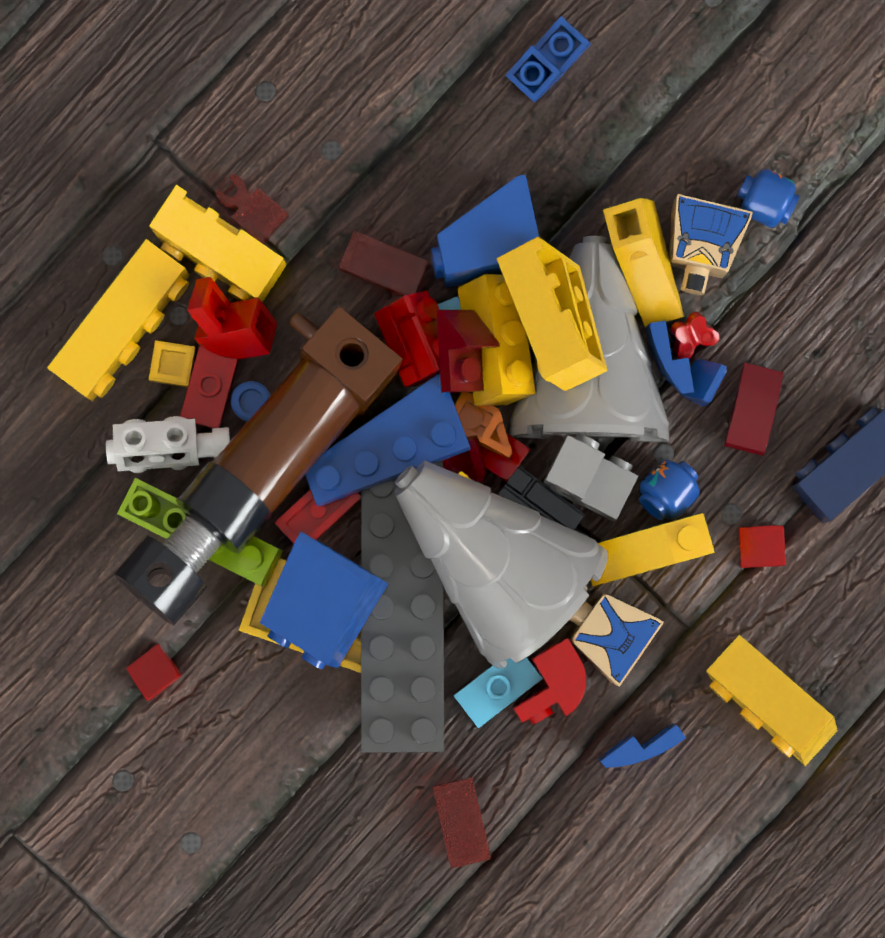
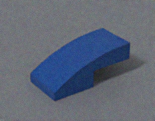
[597,723,686,768]

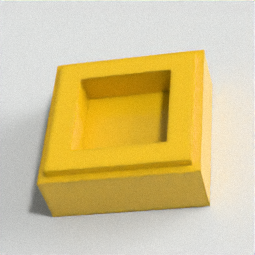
[149,340,197,387]

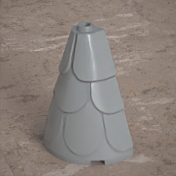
[509,236,669,442]
[395,460,608,668]

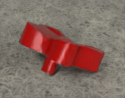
[670,312,719,359]

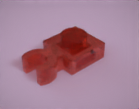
[215,174,289,244]

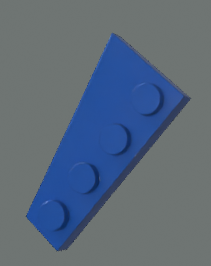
[305,373,471,507]

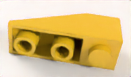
[603,198,684,328]

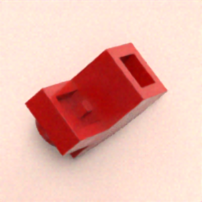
[187,277,278,359]
[512,638,586,725]

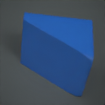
[679,359,727,407]

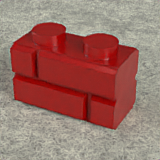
[374,291,440,388]

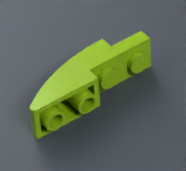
[117,478,283,587]

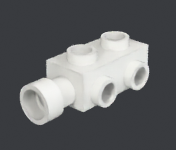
[106,416,230,473]

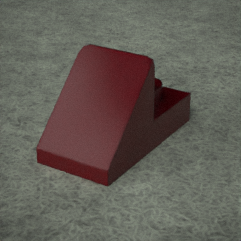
[436,310,500,393]

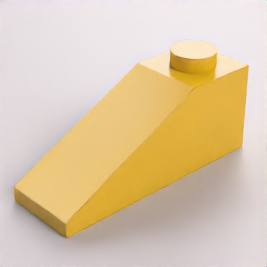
[590,513,715,587]

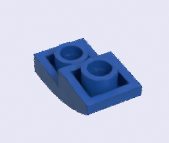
[505,16,591,103]

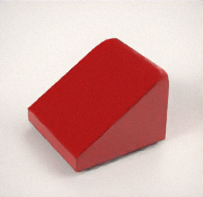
[481,433,531,483]
[739,525,786,568]
[126,643,183,701]

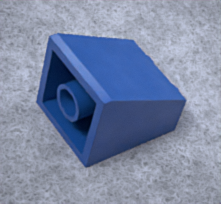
[431,174,539,288]
[259,532,389,670]

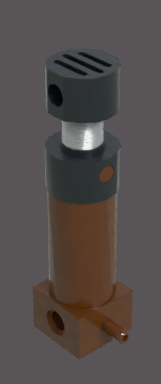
[113,307,402,625]

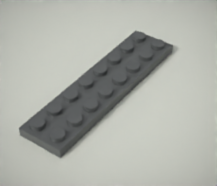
[361,460,444,753]

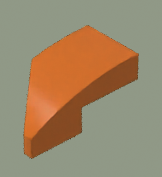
[455,392,512,459]

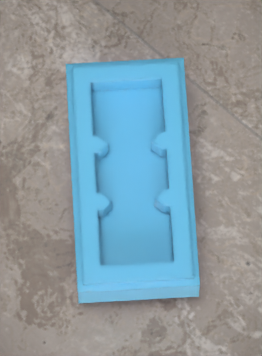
[453,657,543,728]

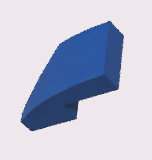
[645,320,694,394]

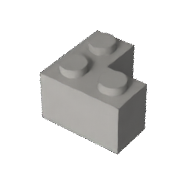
[543,433,638,521]

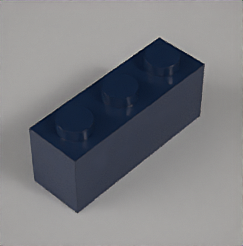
[791,406,885,523]

